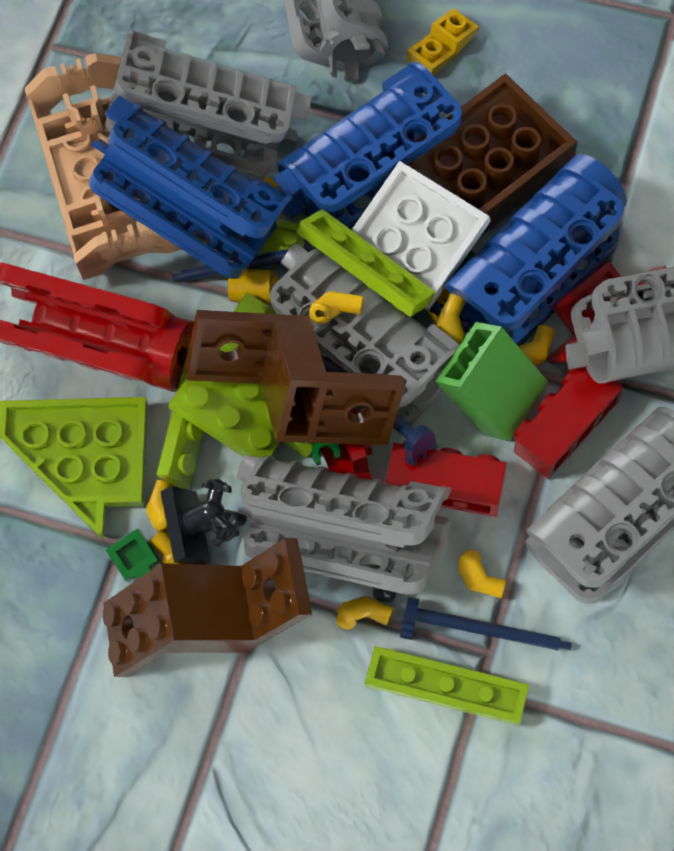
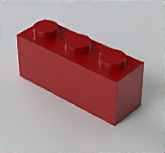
[513,367,624,480]
[385,442,507,517]

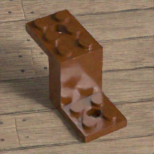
[185,310,405,446]
[103,538,312,677]

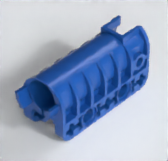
[273,62,462,230]
[88,95,293,279]

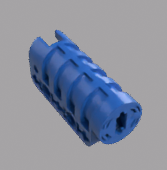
[444,154,627,346]

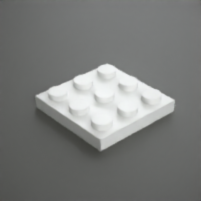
[352,161,491,311]

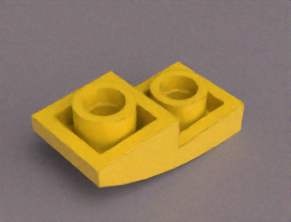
[405,8,479,76]

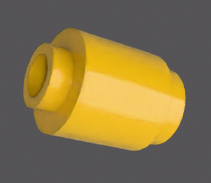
[228,270,282,306]

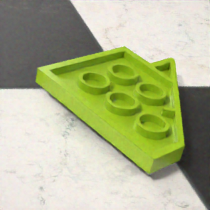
[168,292,312,458]
[0,397,148,538]

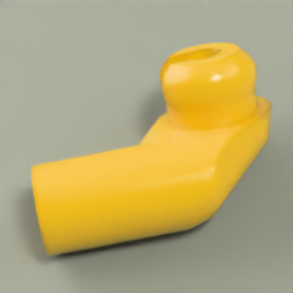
[309,291,364,324]
[519,325,555,366]
[457,549,507,599]

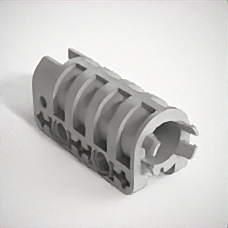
[284,0,388,82]
[525,407,674,604]

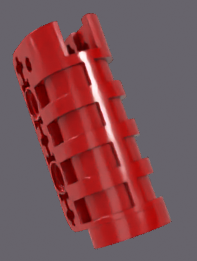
[0,262,194,392]

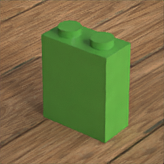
[435,322,548,441]

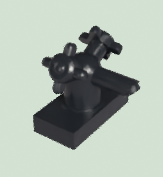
[161,479,247,565]

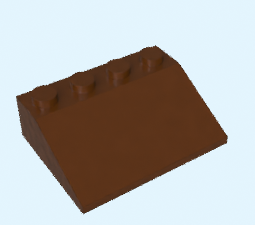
[405,73,577,237]

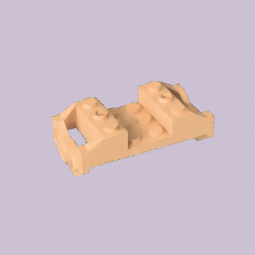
[24,53,182,280]

